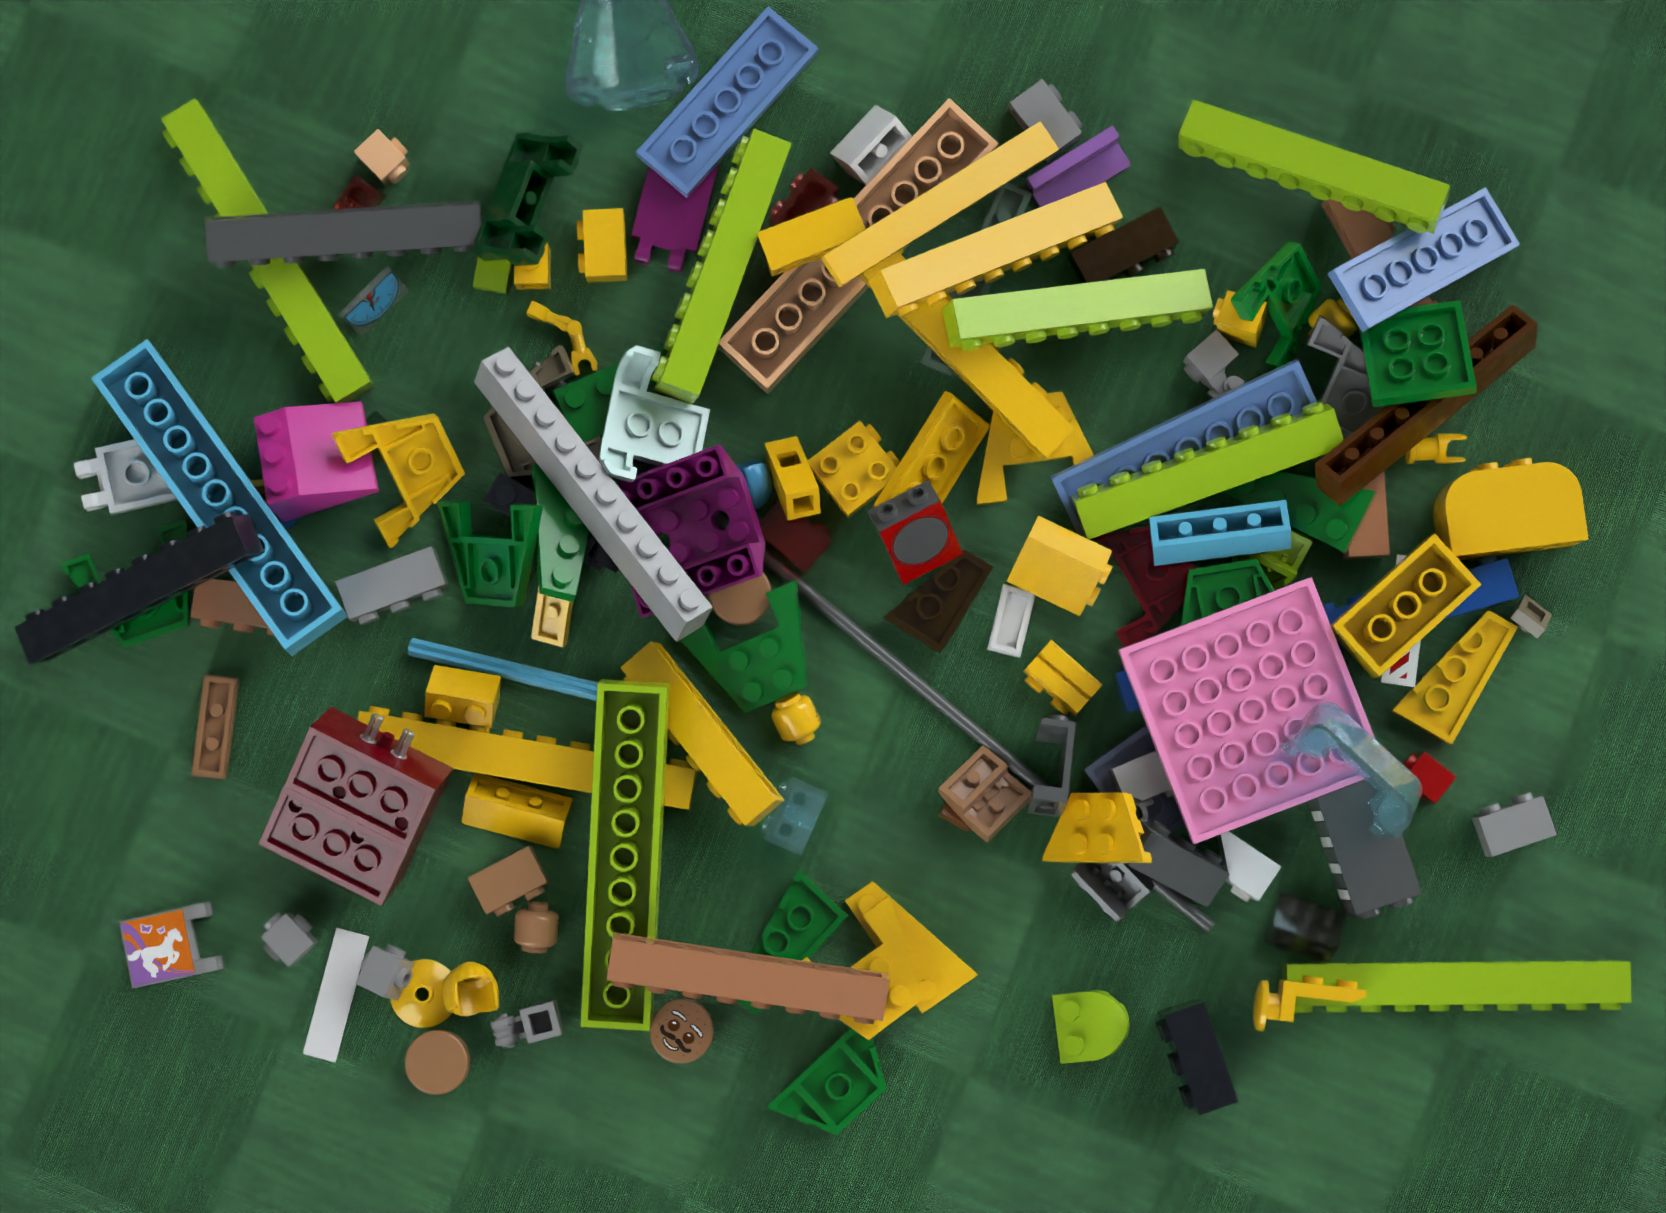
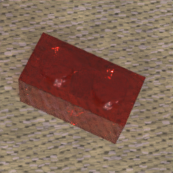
[759,500,832,575]

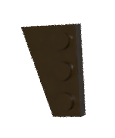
[883,549,994,654]

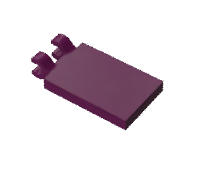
[631,163,720,274]

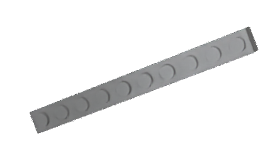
[474,347,713,642]

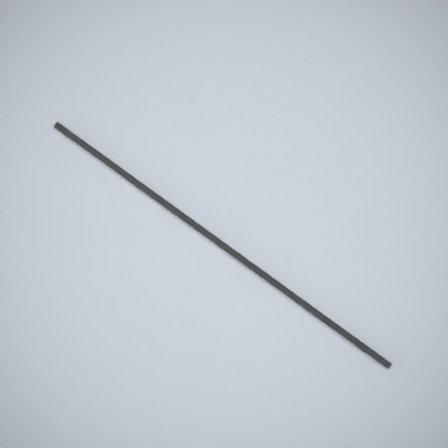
[531,361,1215,933]

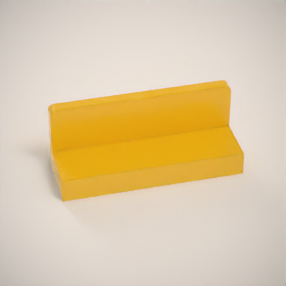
[758,197,866,277]
[461,773,573,849]

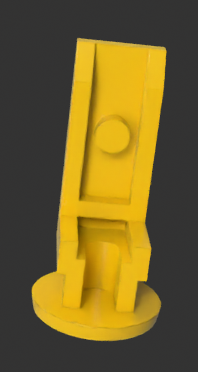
[1253,975,1367,1032]

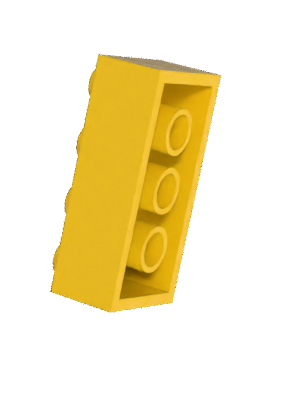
[1330,533,1482,679]

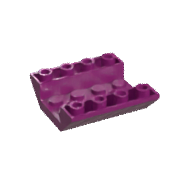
[616,445,765,618]

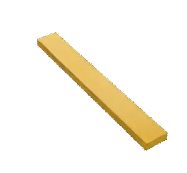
[821,121,1059,287]

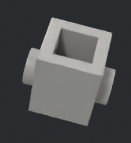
[261,913,319,967]
[355,944,415,1000]

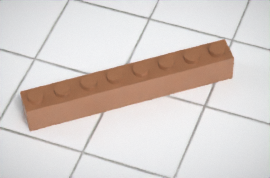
[607,933,889,1024]

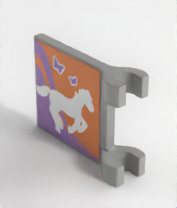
[119,902,225,989]

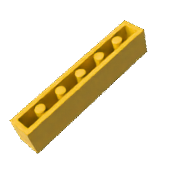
[620,641,785,826]

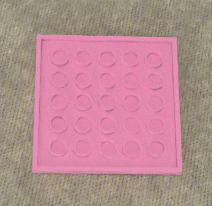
[1118,577,1387,844]

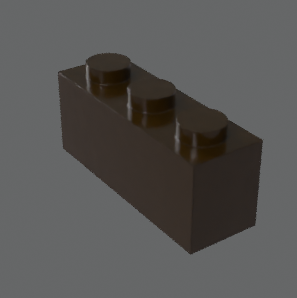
[1068,206,1179,283]

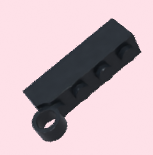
[483,472,619,574]

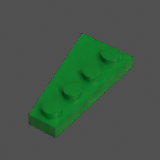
[553,345,668,443]
[532,462,589,602]
[1223,471,1377,553]

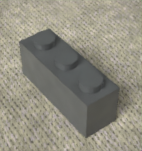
[1127,818,1230,907]

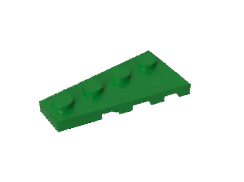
[738,869,848,1016]

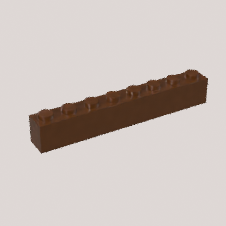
[1315,304,1537,506]

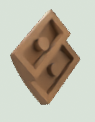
[938,745,1031,843]

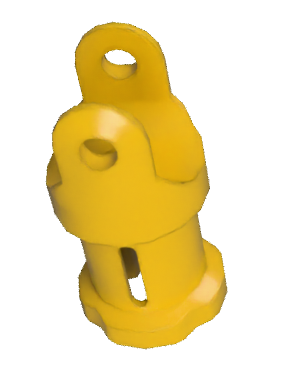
[1405,433,1467,464]

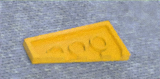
[1391,610,1518,745]
[845,881,978,1014]

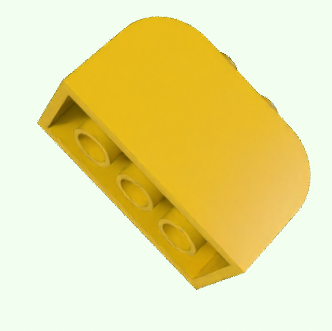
[1432,458,1589,560]

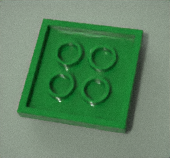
[1359,300,1477,408]

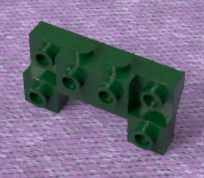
[471,132,583,266]

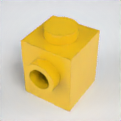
[514,243,551,290]

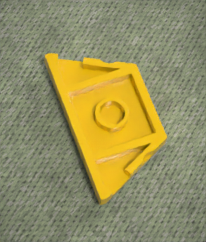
[1042,792,1152,863]

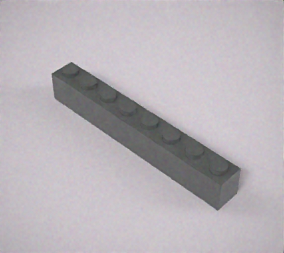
[204,200,481,268]

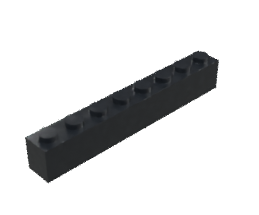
[14,511,265,664]

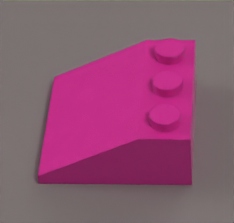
[254,401,379,522]

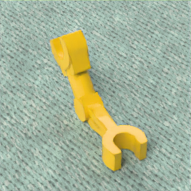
[526,301,597,377]

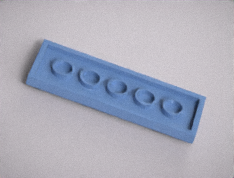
[636,6,819,198]
[1328,188,1520,333]

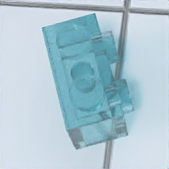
[761,777,829,856]

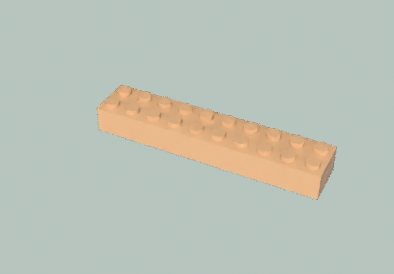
[718,98,999,394]

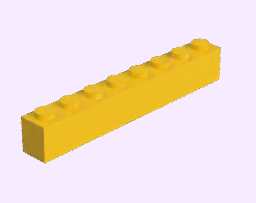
[869,182,1123,319]
[859,249,1075,459]

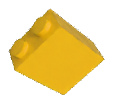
[1007,516,1113,616]

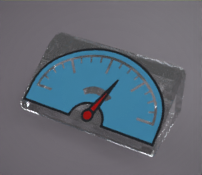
[340,267,408,335]

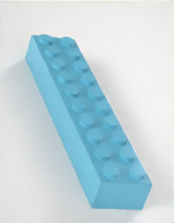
[91,339,348,656]

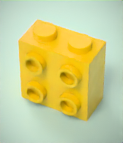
[808,421,900,518]

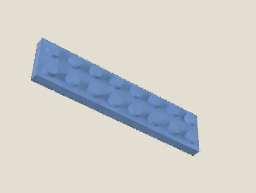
[1050,359,1317,537]

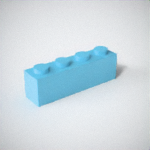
[1149,500,1291,566]

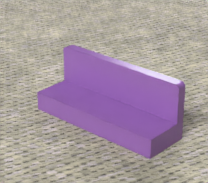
[1025,125,1130,208]

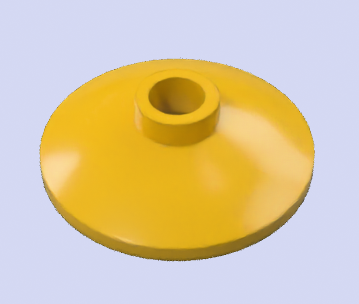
[390,959,452,1028]

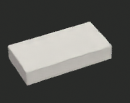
[987,584,1035,658]

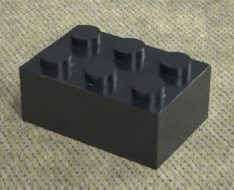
[1155,999,1239,1115]

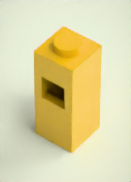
[764,436,821,521]

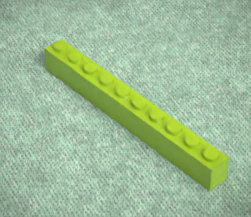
[161,98,375,403]
[1282,960,1632,1013]

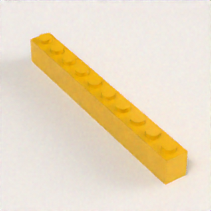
[358,706,697,810]

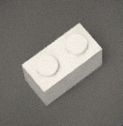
[830,105,913,185]

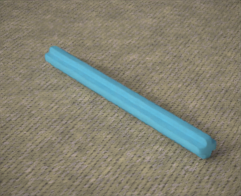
[408,638,598,701]

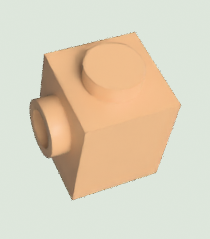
[354,129,410,187]

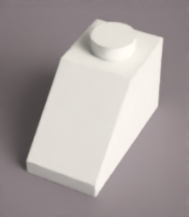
[1217,831,1281,902]

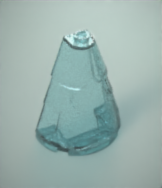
[564,0,699,110]

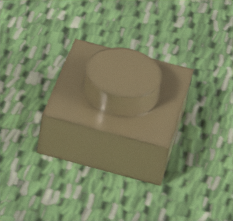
[1510,594,1552,639]

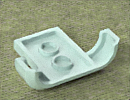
[599,345,710,482]

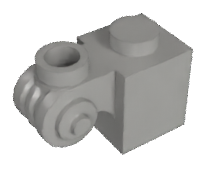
[1183,329,1244,400]
[490,1000,565,1048]

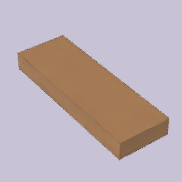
[191,674,240,780]

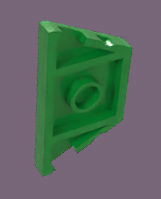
[767,1028,887,1135]

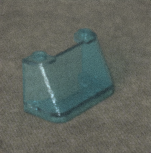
[1278,702,1423,840]

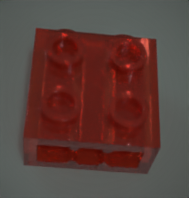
[769,167,839,227]

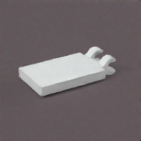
[74,439,178,515]

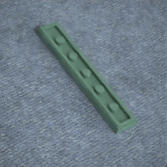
[920,183,1032,377]

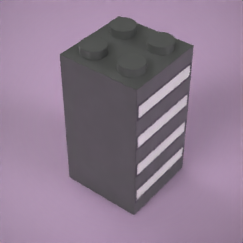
[1307,775,1422,919]

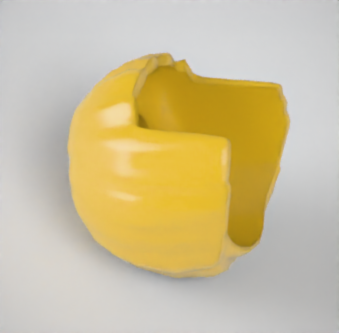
[442,962,499,1016]

